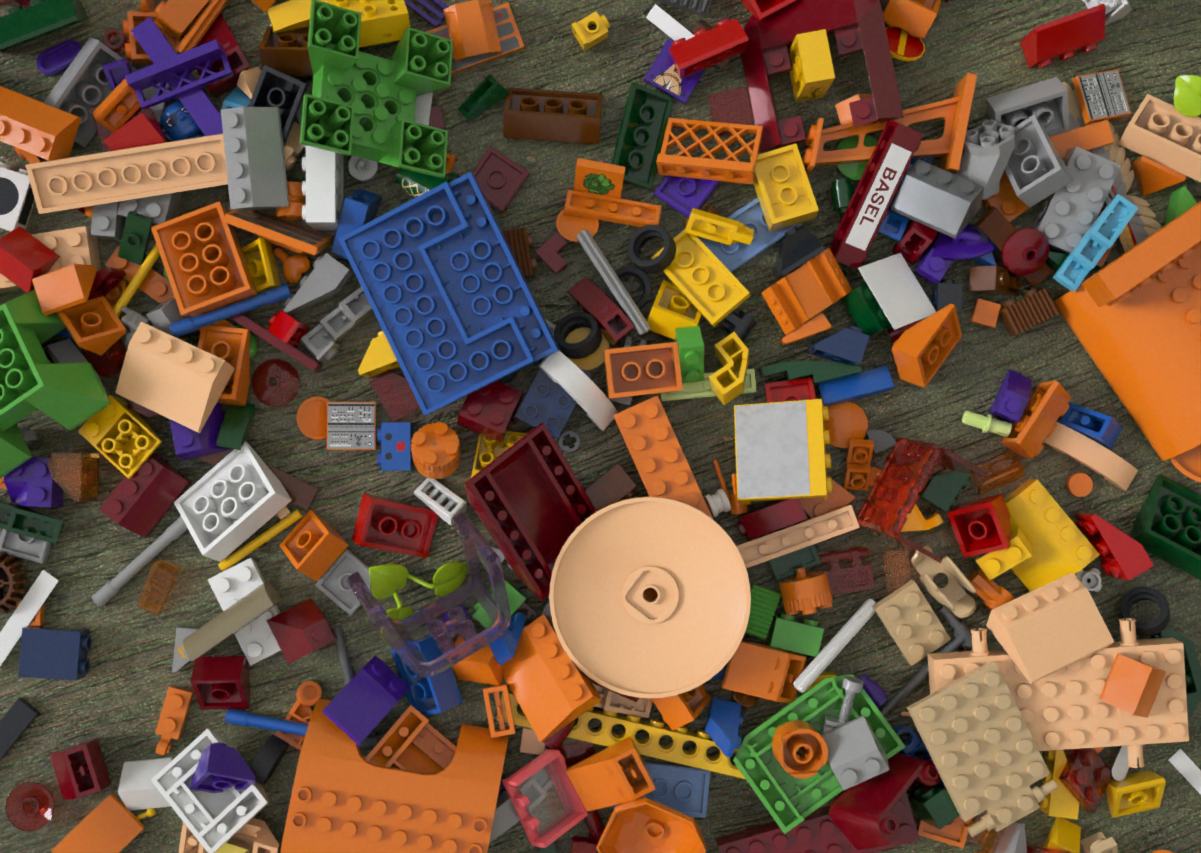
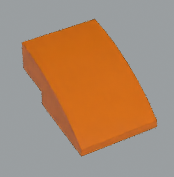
[51,793,146,853]

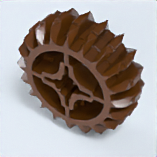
[0,551,29,614]

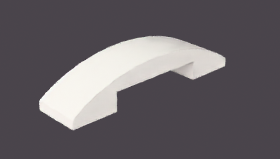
[538,351,618,431]

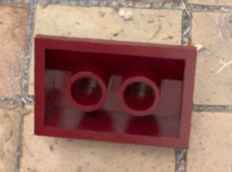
[99,452,191,538]

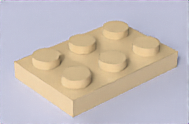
[872,580,951,666]

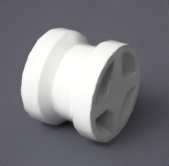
[703,489,731,518]

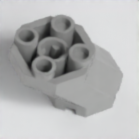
[955,119,1015,200]

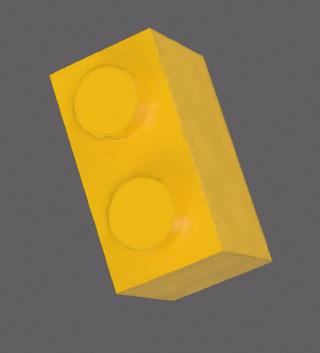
[976,527,1033,580]

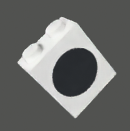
[0,162,35,232]

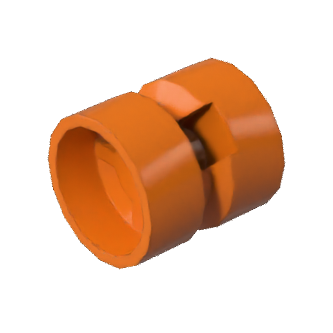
[276,182,306,221]

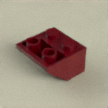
[49,738,111,800]

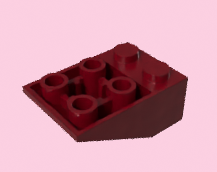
[181,13,253,98]

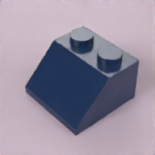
[807,326,870,366]

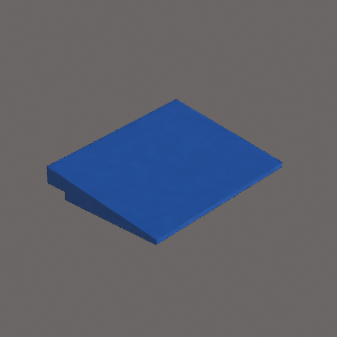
[338,172,560,416]

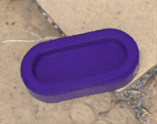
[36,40,82,77]

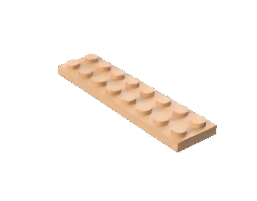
[26,133,228,214]

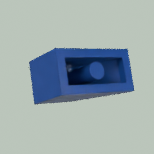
[1059,403,1123,449]

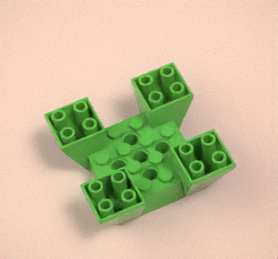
[300,0,453,178]
[0,290,111,479]

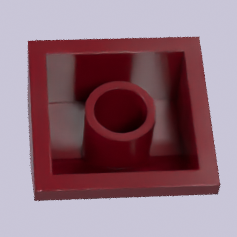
[190,655,250,710]

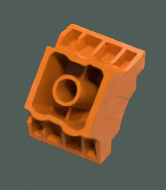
[761,248,853,335]

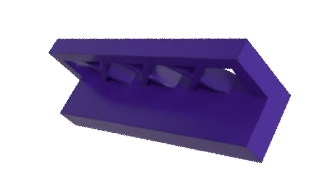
[125,39,234,110]

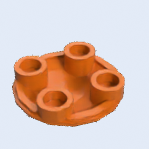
[825,401,868,449]

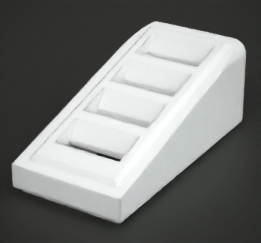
[414,478,467,526]

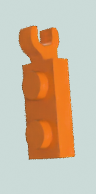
[155,685,194,756]

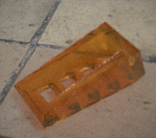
[137,559,180,616]

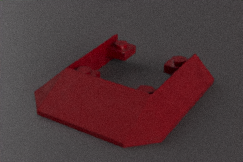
[741,0,904,154]

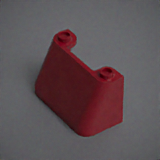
[829,752,941,850]

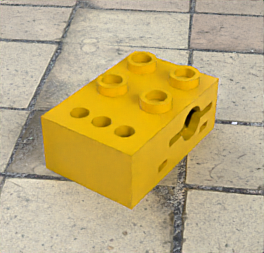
[328,0,411,48]
[789,29,835,103]
[749,143,819,233]

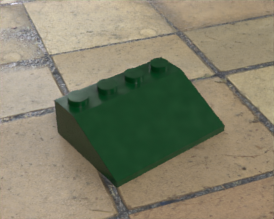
[1130,474,1201,580]

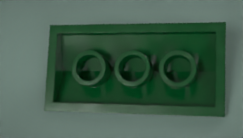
[611,82,674,190]

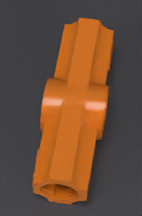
[967,569,1015,611]

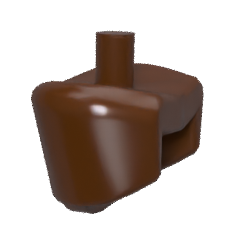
[731,691,757,709]

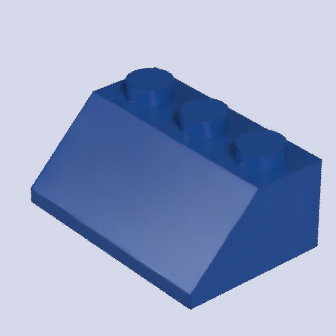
[391,633,463,716]

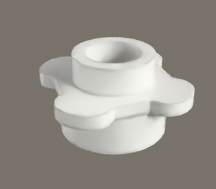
[1076,568,1102,592]

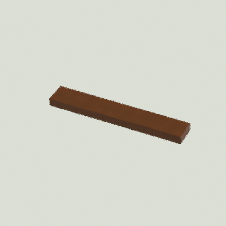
[197,448,319,510]

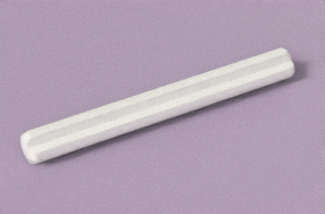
[793,598,876,693]

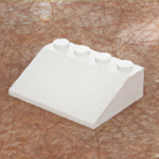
[174,441,292,562]

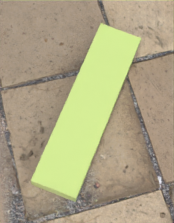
[660,368,757,402]

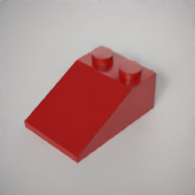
[351,493,438,558]

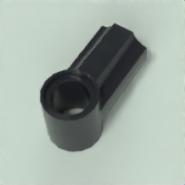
[719,309,757,342]

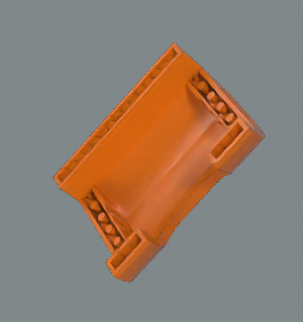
[1053,245,1201,461]
[280,698,509,853]

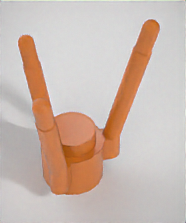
[713,459,752,514]

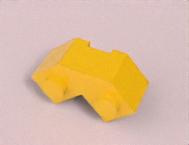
[709,332,749,405]

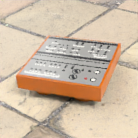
[1072,69,1131,124]
[327,402,376,450]

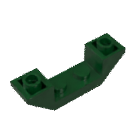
[1150,627,1201,720]

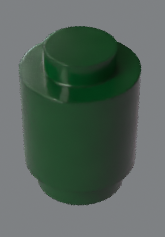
[830,178,855,215]

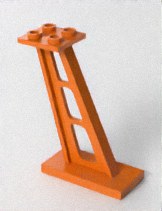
[802,73,977,176]

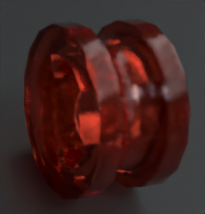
[103,28,128,52]

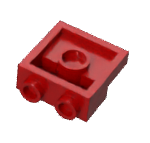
[764,377,816,403]

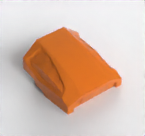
[444,0,502,62]

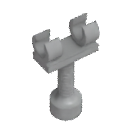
[821,676,864,734]

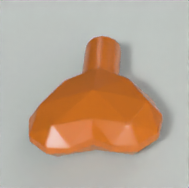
[273,247,310,284]

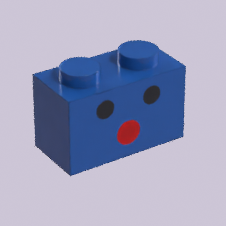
[377,422,414,471]

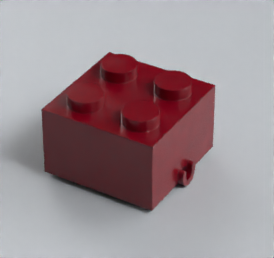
[457,381,522,443]

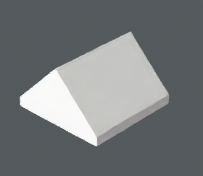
[118,757,173,811]

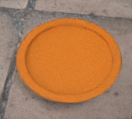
[556,209,599,242]
[296,396,331,440]

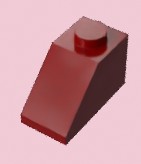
[268,310,310,348]

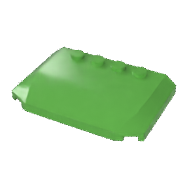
[733,674,906,834]

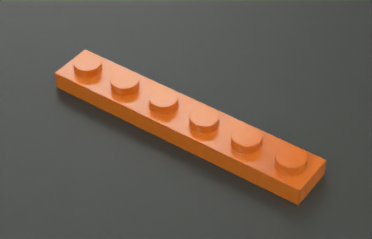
[105,245,236,331]

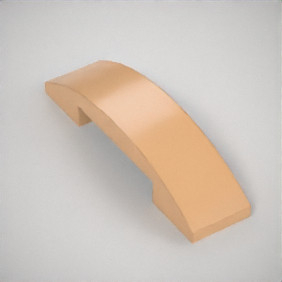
[1043,422,1138,491]

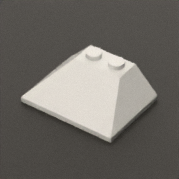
[151,728,269,853]

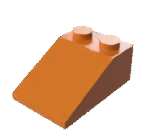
[892,304,962,388]
[197,325,250,406]

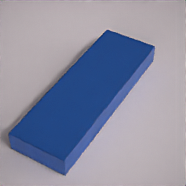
[817,365,894,406]

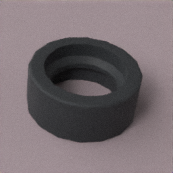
[628,225,676,273]
[606,266,651,313]
[554,312,602,359]
[1120,587,1170,636]
[250,734,289,785]

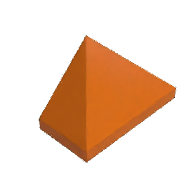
[1132,156,1187,197]

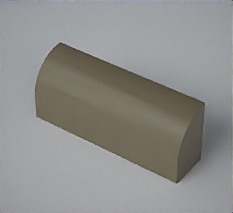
[183,581,283,662]

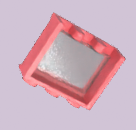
[502,749,588,848]

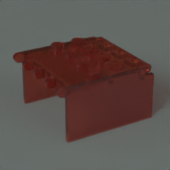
[856,437,988,563]

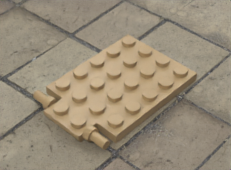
[907,661,1058,837]

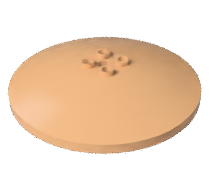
[549,496,751,698]

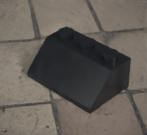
[248,65,308,148]

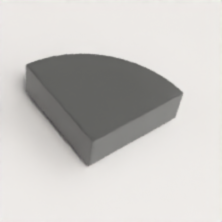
[866,430,897,454]

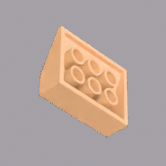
[115,322,235,433]
[986,572,1114,684]

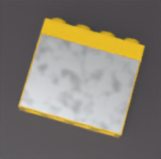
[734,399,833,505]

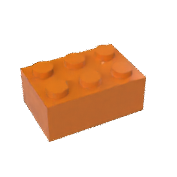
[603,342,683,399]

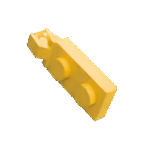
[685,208,754,246]

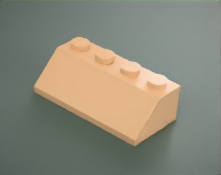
[1118,94,1201,182]

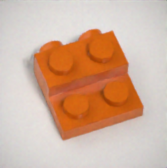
[122,11,180,65]

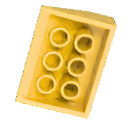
[1004,479,1100,592]

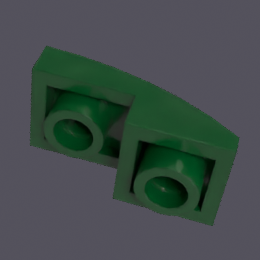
[216,403,256,450]

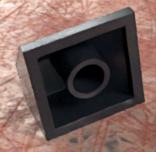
[773,226,825,278]

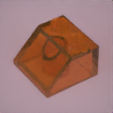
[48,453,99,502]

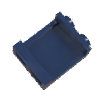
[18,626,92,681]

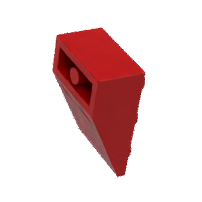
[1074,512,1154,581]

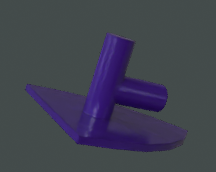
[934,224,994,260]

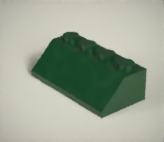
[0,0,89,53]

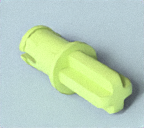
[962,411,1012,437]

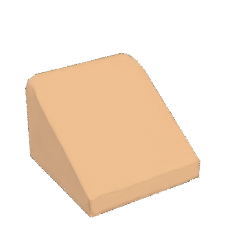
[237,67,262,99]

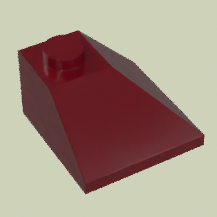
[266,598,336,664]

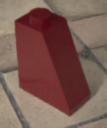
[892,220,938,264]
[737,498,807,540]

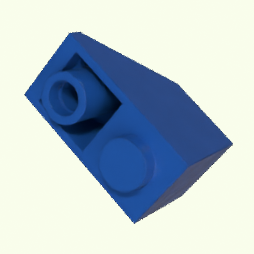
[705,697,744,758]

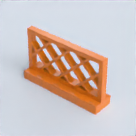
[656,118,763,184]

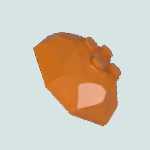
[596,797,707,853]

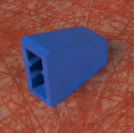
[332,188,382,260]

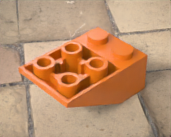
[722,641,806,703]
[565,736,656,812]

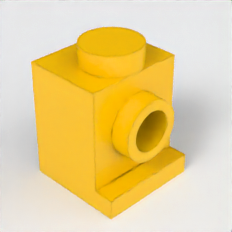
[572,11,610,52]

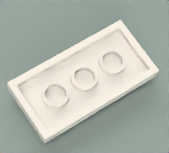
[208,557,281,666]

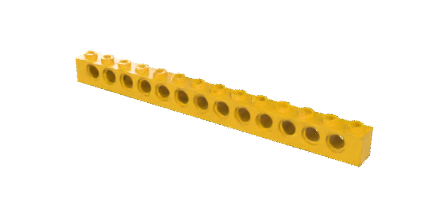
[496,688,745,779]

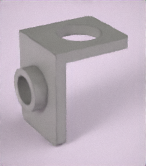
[316,341,341,363]

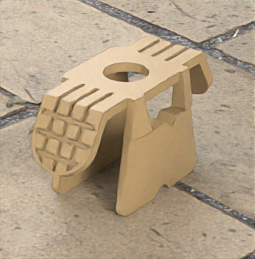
[911,545,976,618]

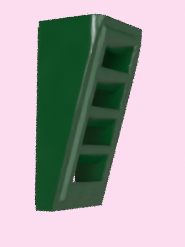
[458,74,509,122]

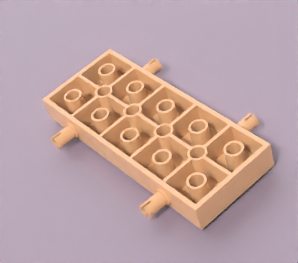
[927,618,1189,768]

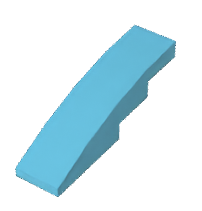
[1053,194,1138,292]

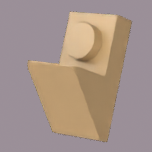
[1081,832,1118,853]

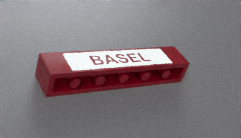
[829,119,923,270]

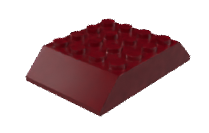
[465,423,597,600]

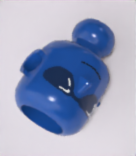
[160,100,205,142]

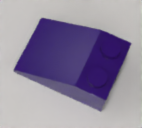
[322,655,411,745]

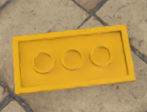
[651,229,751,327]

